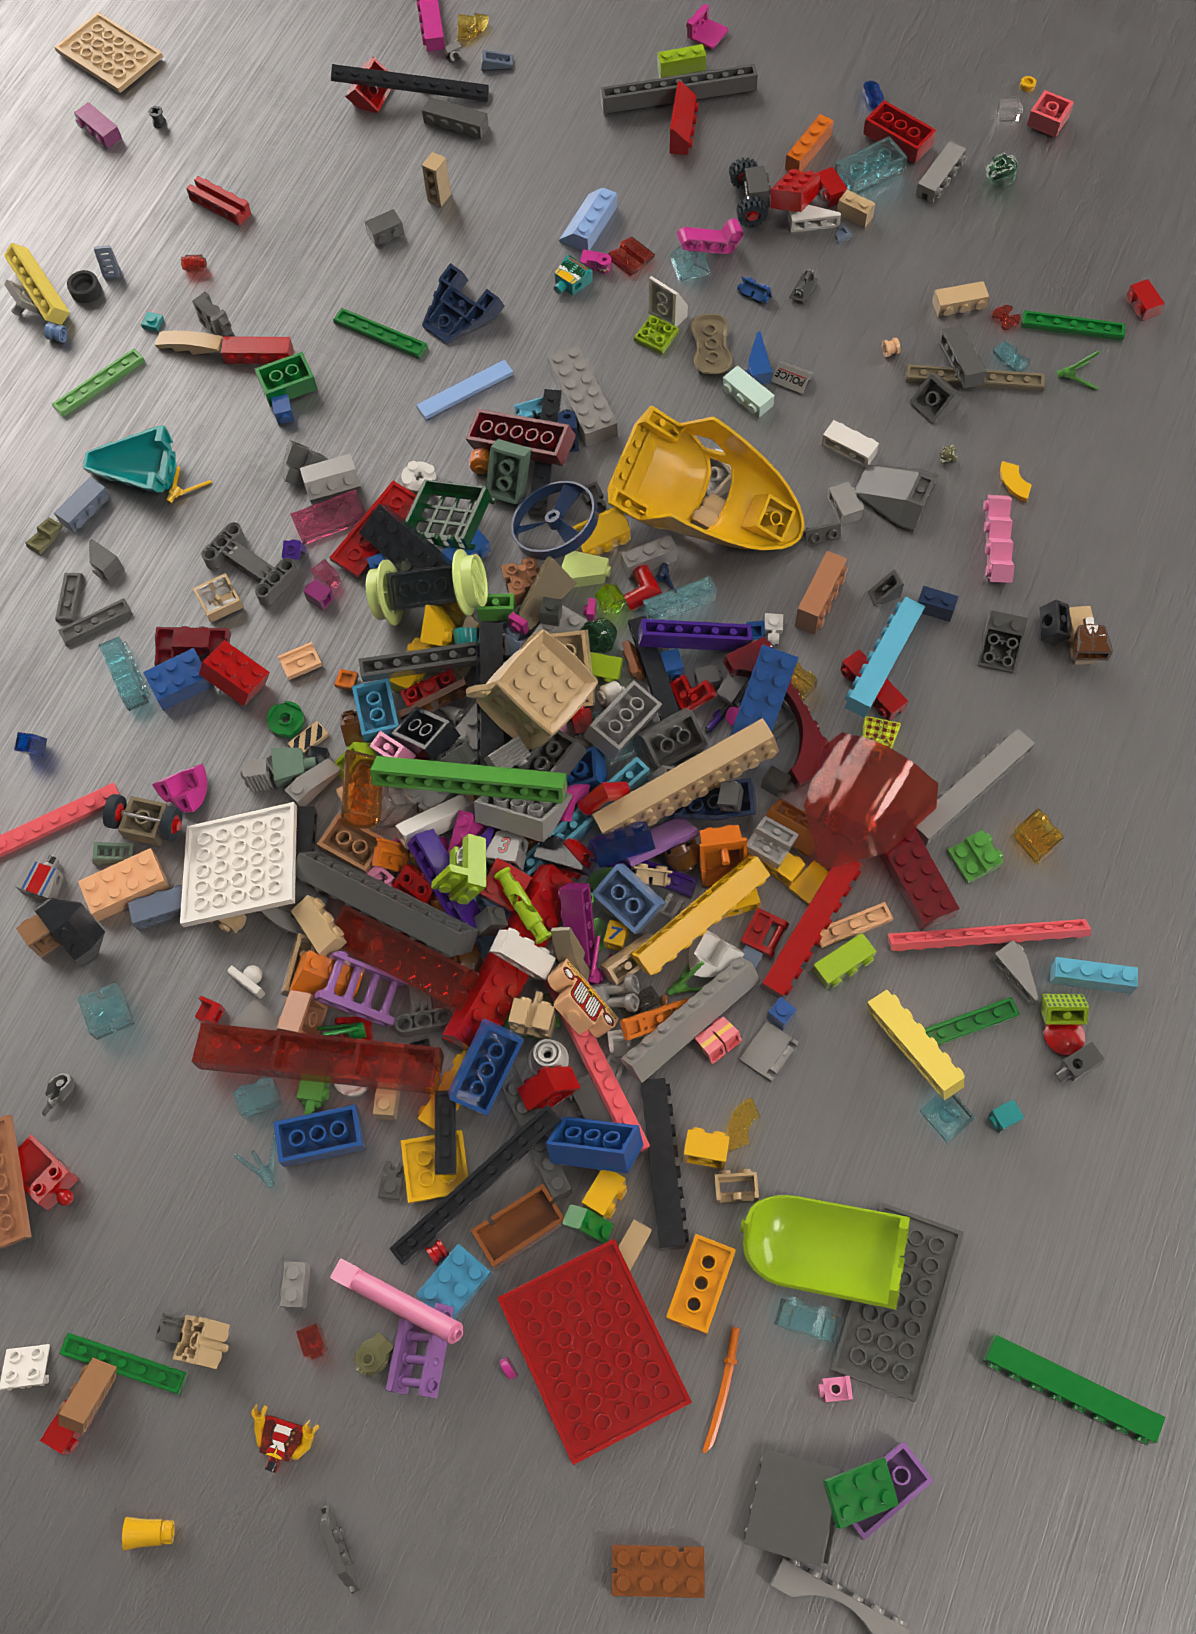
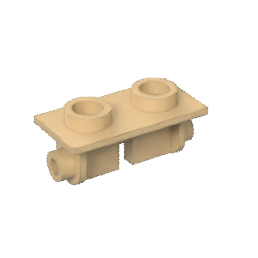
[631,863,672,887]

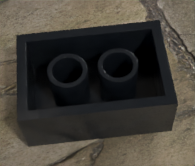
[392,706,461,761]

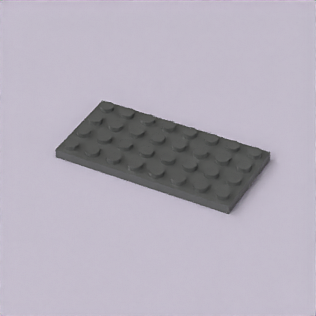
[830,1202,964,1402]

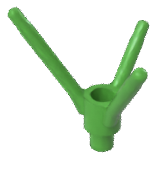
[1057,351,1100,390]
[667,961,704,996]

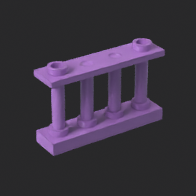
[313,951,408,1028]
[385,1303,454,1399]

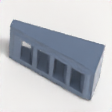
[481,50,513,70]
[94,245,120,279]

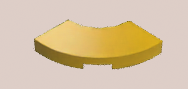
[1000,461,1032,502]

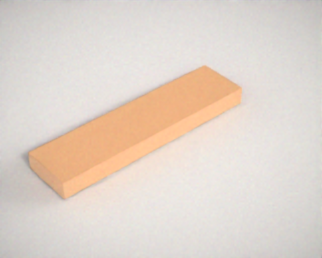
[819,902,894,949]

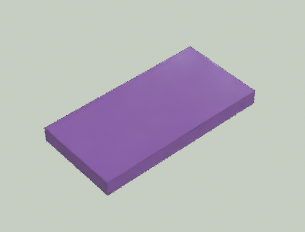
[613,818,699,867]

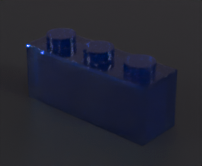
[590,821,655,868]

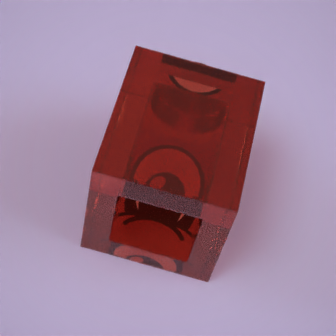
[296,1323,328,1360]

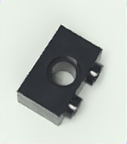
[1039,599,1071,646]

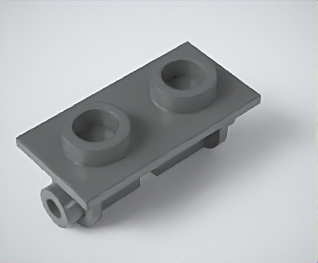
[789,269,818,303]
[803,522,841,546]

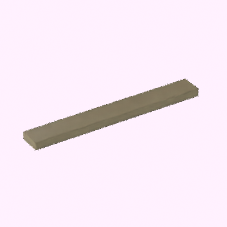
[905,364,1045,391]

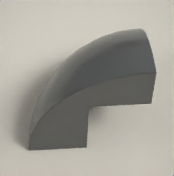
[283,440,329,483]

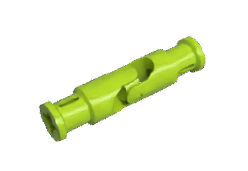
[494,867,552,944]

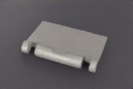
[739,1021,799,1082]

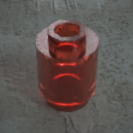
[181,254,207,272]

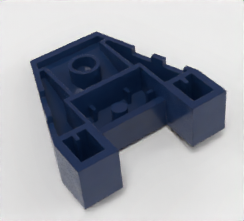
[422,263,505,344]

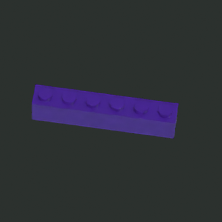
[638,619,752,651]
[407,829,484,940]

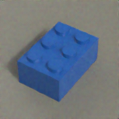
[143,648,214,711]

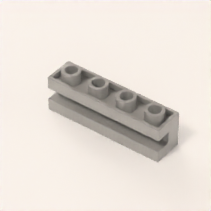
[916,141,966,203]

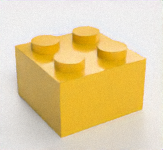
[683,1127,730,1170]
[582,1170,627,1219]

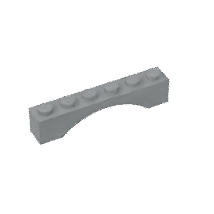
[770,1558,910,1634]

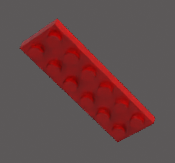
[329,480,417,579]

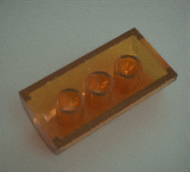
[341,749,382,829]

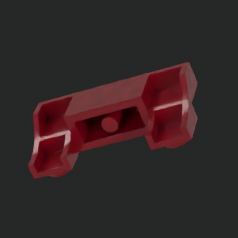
[154,626,231,666]

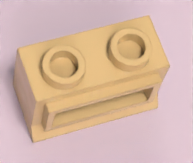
[714,1169,759,1204]

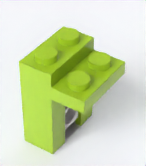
[432,834,486,904]

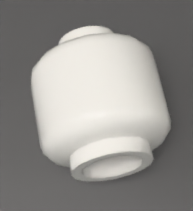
[597,681,625,708]

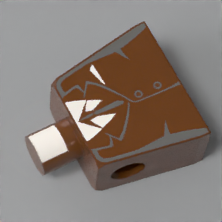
[1072,617,1113,661]

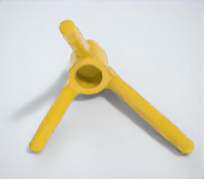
[166,466,212,503]

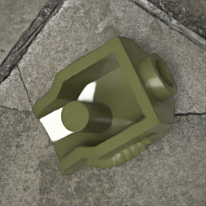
[353,1332,394,1379]

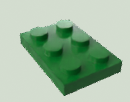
[823,1457,899,1529]

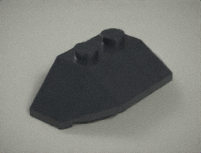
[34,898,105,966]

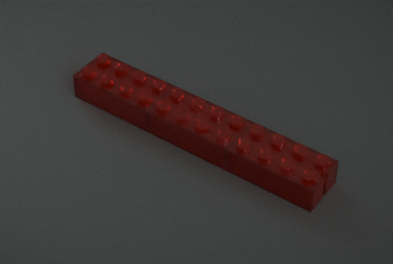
[191,1023,444,1095]

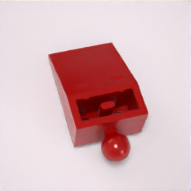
[392,865,436,935]
[18,1134,79,1211]

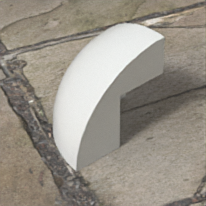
[689,930,744,977]

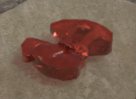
[992,305,1021,330]

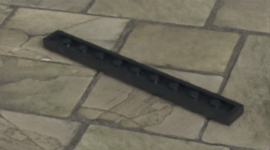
[331,64,489,102]
[389,1104,562,1265]

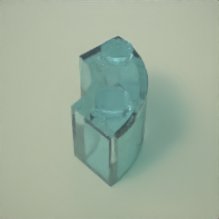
[774,1297,841,1343]

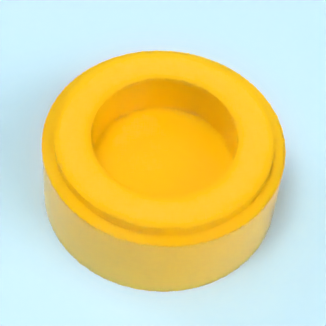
[1020,76,1037,92]

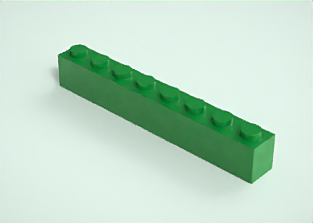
[983,1335,1166,1446]

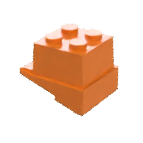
[699,825,747,887]

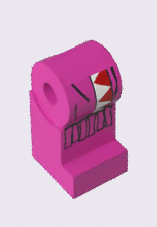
[580,250,611,274]

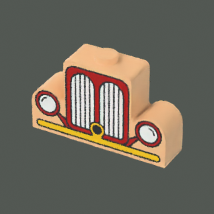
[547,958,619,1038]

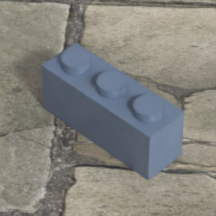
[54,477,110,533]
[128,885,183,930]

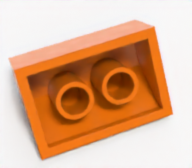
[289,950,364,1012]

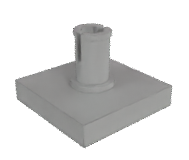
[4,280,42,317]

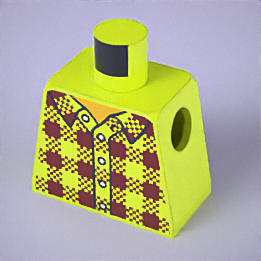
[862,716,901,763]

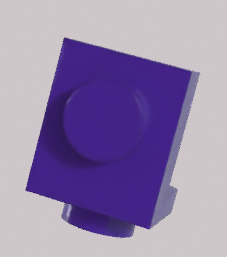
[282,539,306,560]

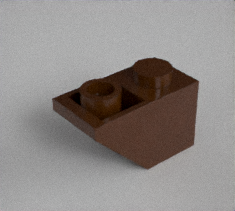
[340,710,364,747]

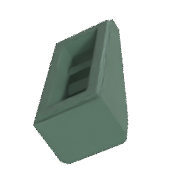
[92,842,134,865]

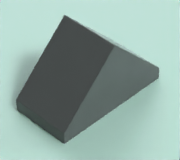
[867,569,904,606]

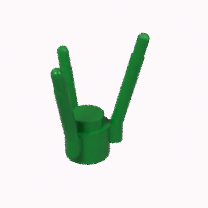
[317,1022,367,1056]

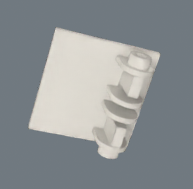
[0,1344,50,1391]

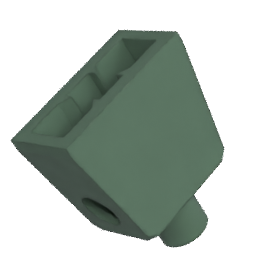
[271,748,317,788]

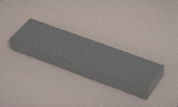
[58,598,133,646]

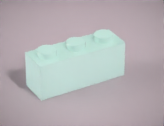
[722,365,775,418]

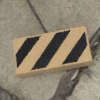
[288,721,329,755]

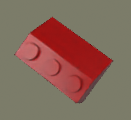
[345,56,391,113]

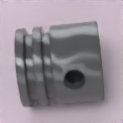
[155,1313,185,1344]

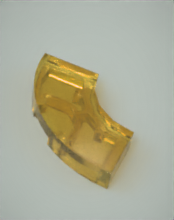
[727,1097,760,1152]

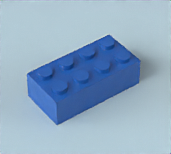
[447,1018,524,1116]
[273,1104,366,1167]
[546,1116,643,1173]

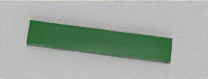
[333,308,428,359]
[1021,310,1126,341]
[924,997,1020,1046]
[59,1333,188,1395]

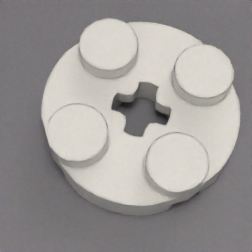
[401,461,437,495]

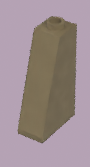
[516,556,577,630]

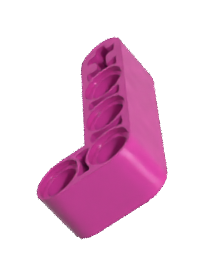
[676,218,744,254]

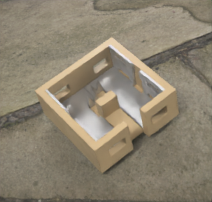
[193,573,243,623]

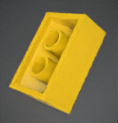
[573,507,631,556]
[420,605,457,646]

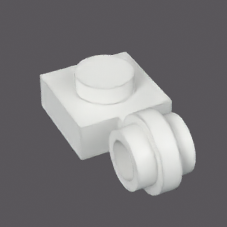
[765,613,783,646]

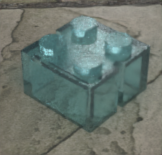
[77,982,135,1040]

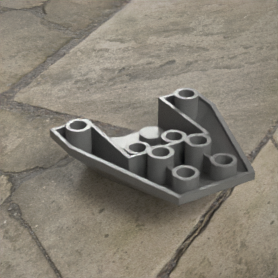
[855,465,939,532]

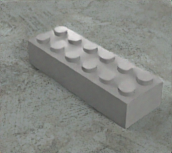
[547,345,618,447]

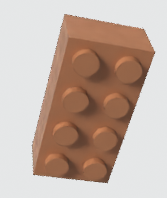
[795,551,848,635]

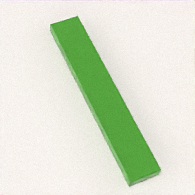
[52,348,145,417]

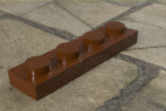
[397,678,469,721]

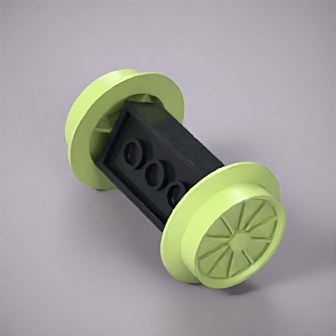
[366,549,488,625]

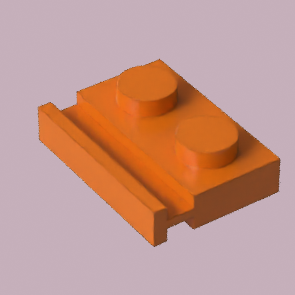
[372,838,409,873]

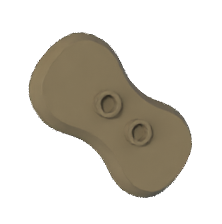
[690,313,733,375]

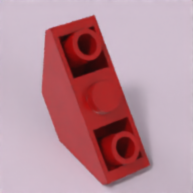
[400,669,457,707]

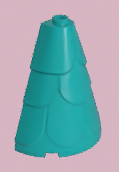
[82,425,176,493]

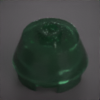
[986,153,1018,187]
[582,618,617,654]

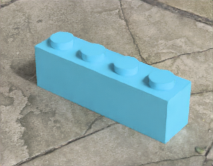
[1050,957,1138,994]

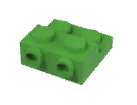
[947,830,1004,884]

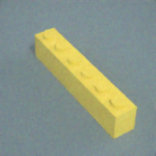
[4,242,70,325]
[867,990,965,1100]

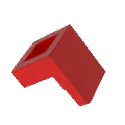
[195,995,225,1027]

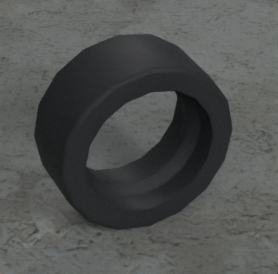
[67,270,101,303]

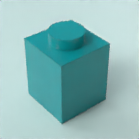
[988,1099,1025,1133]

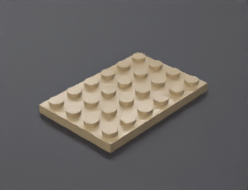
[54,12,163,93]

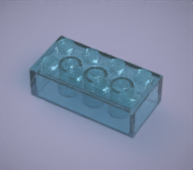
[834,136,907,194]

